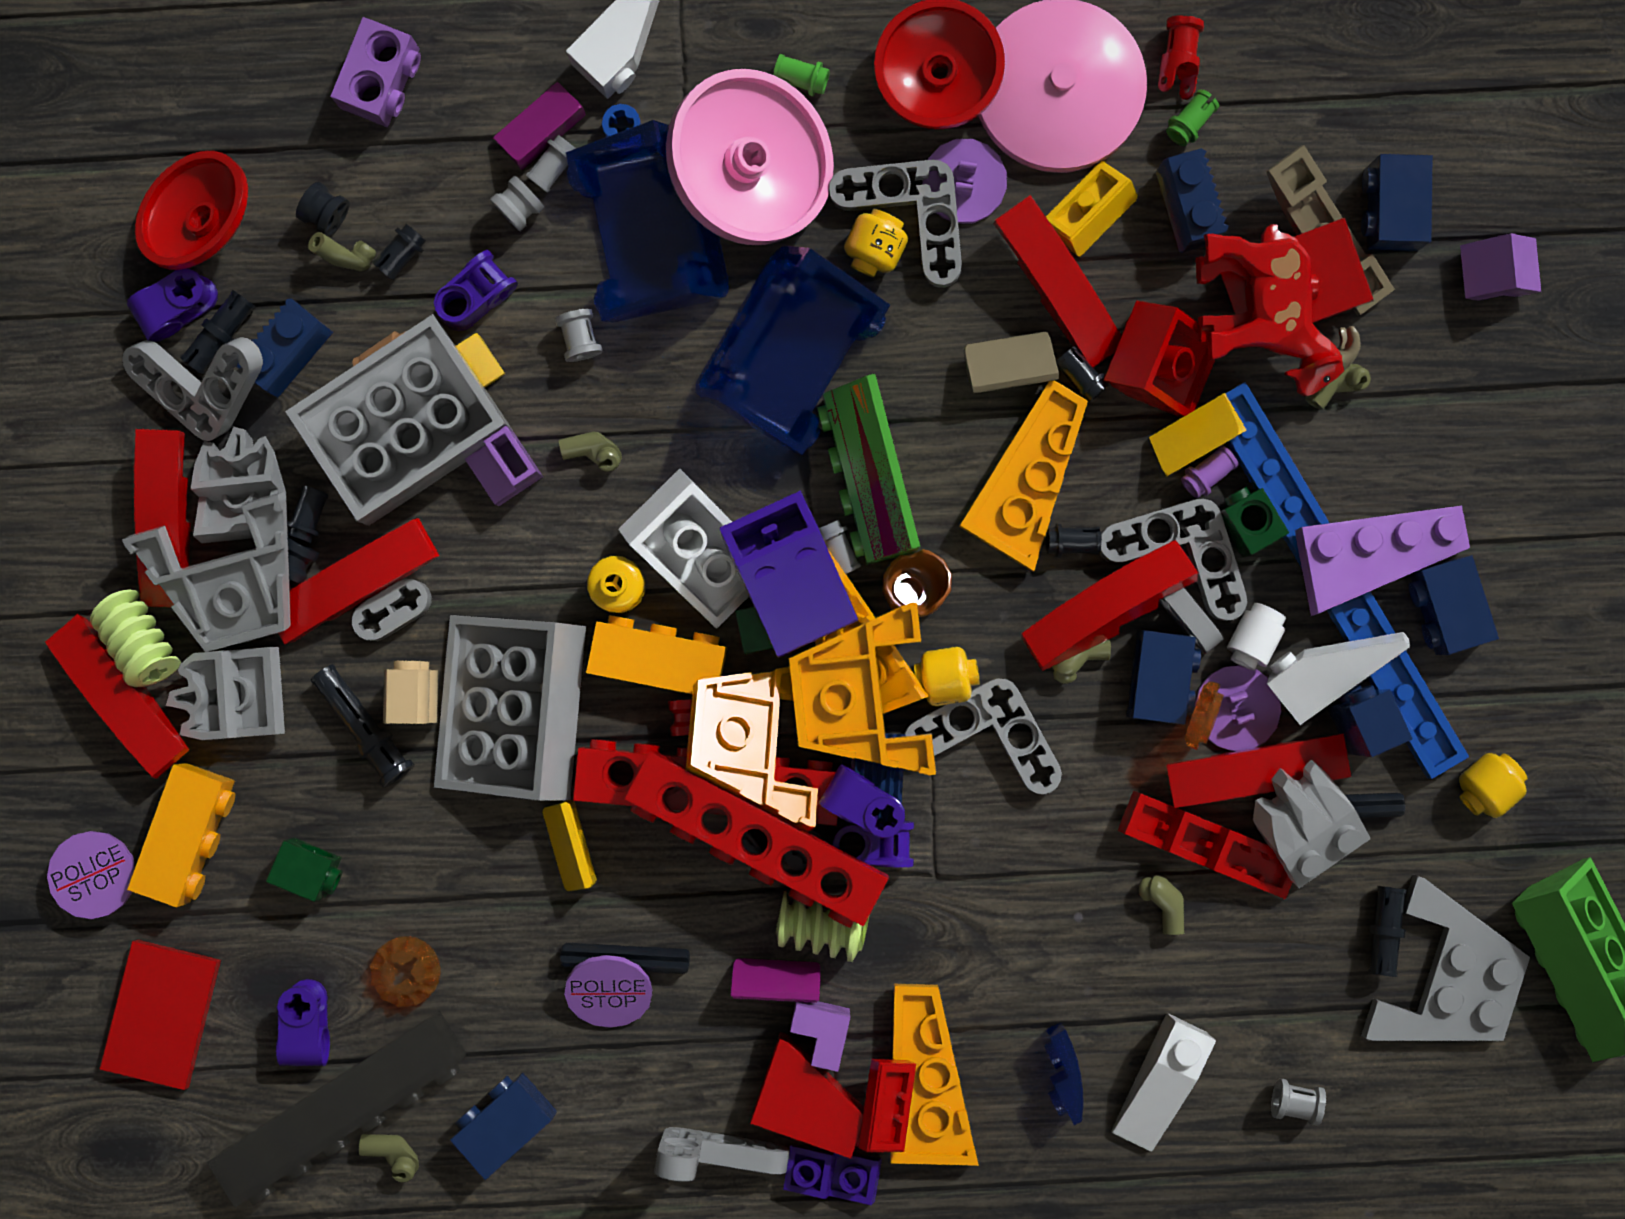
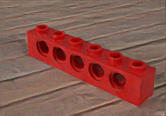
[573,739,837,826]
[624,750,889,928]

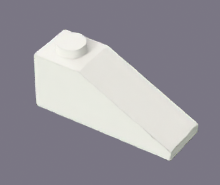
[566,0,659,99]
[1267,632,1410,725]
[1111,1013,1216,1152]

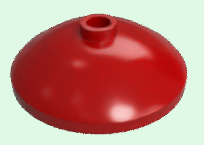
[874,0,1005,129]
[135,151,248,270]

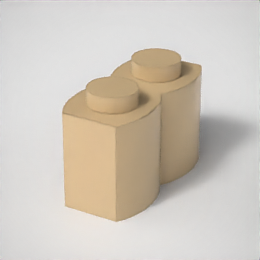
[383,661,438,724]

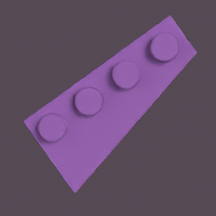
[1295,505,1470,616]

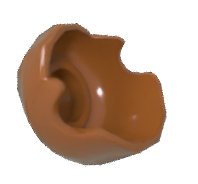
[882,549,952,618]

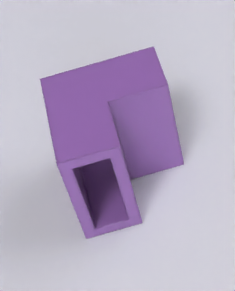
[1460,233,1541,300]
[465,426,543,506]
[790,1001,850,1072]

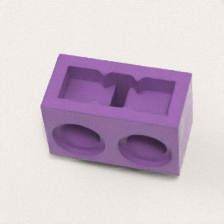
[330,17,421,127]

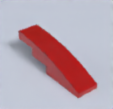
[993,195,1122,368]
[134,429,191,608]
[278,518,440,644]
[1021,539,1199,671]
[45,614,189,779]
[1166,733,1352,808]
[1117,791,1292,899]

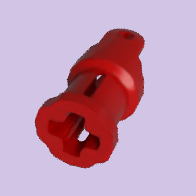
[1158,15,1204,100]

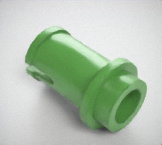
[773,54,830,96]
[1166,89,1219,146]

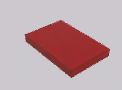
[1221,217,1374,348]
[100,939,221,1090]

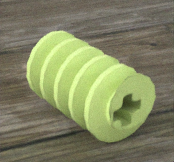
[90,590,181,687]
[776,891,870,962]

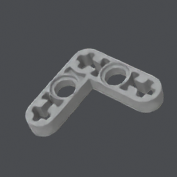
[829,160,962,288]
[122,337,263,441]
[1100,499,1247,621]
[904,678,1062,794]
[654,1127,790,1181]

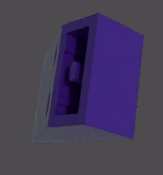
[719,491,858,658]

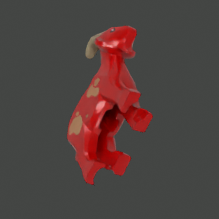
[1196,224,1361,397]

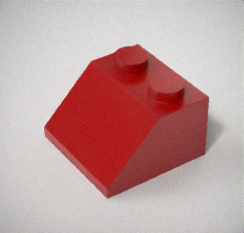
[1104,300,1215,418]

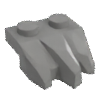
[191,426,286,543]
[166,647,285,740]
[1253,760,1371,889]

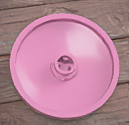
[979,0,1147,173]
[666,69,834,245]

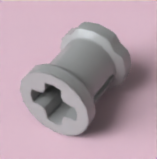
[555,309,603,362]
[1271,1078,1326,1126]

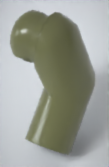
[308,232,376,272]
[1305,363,1371,410]
[559,431,622,472]
[1052,639,1111,684]
[1139,875,1185,935]
[359,1134,419,1182]

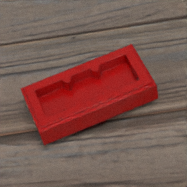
[859,1059,916,1152]

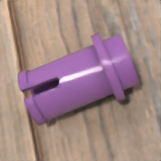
[1181,445,1239,498]

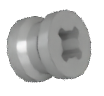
[490,176,545,231]

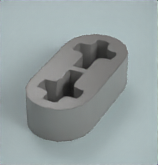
[352,579,432,641]
[1159,588,1223,654]

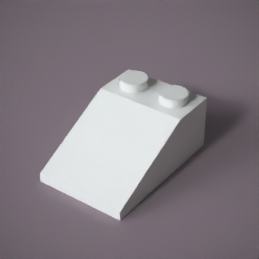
[618,469,749,629]

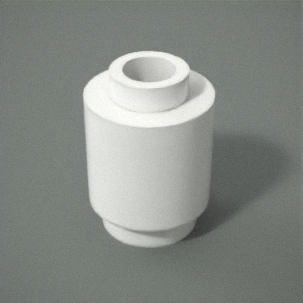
[1227,603,1286,671]

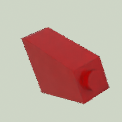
[751,1032,864,1159]

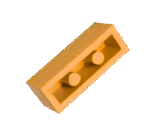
[586,615,727,694]
[127,763,235,908]

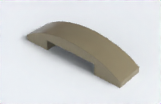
[1266,145,1395,315]

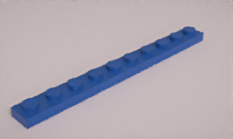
[1225,382,1469,779]

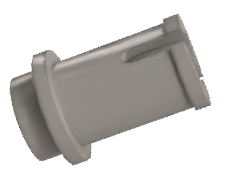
[526,135,579,193]
[819,520,861,574]

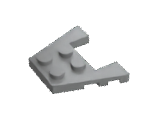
[122,492,291,652]
[1361,875,1530,1041]

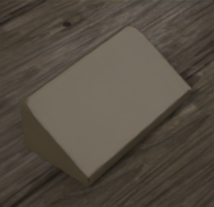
[964,332,1059,393]

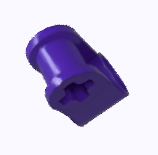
[434,250,518,331]
[126,269,218,342]
[818,764,905,838]
[830,821,914,867]
[276,979,330,1066]

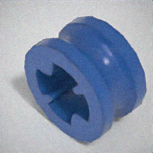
[602,104,642,148]

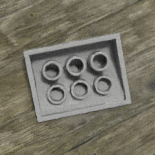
[285,314,513,526]
[434,615,586,801]

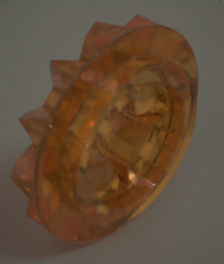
[1185,681,1224,750]
[370,936,441,1007]

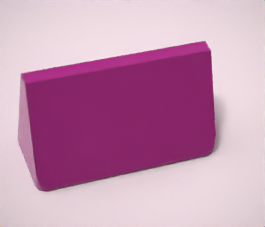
[493,82,586,171]
[731,958,821,1003]

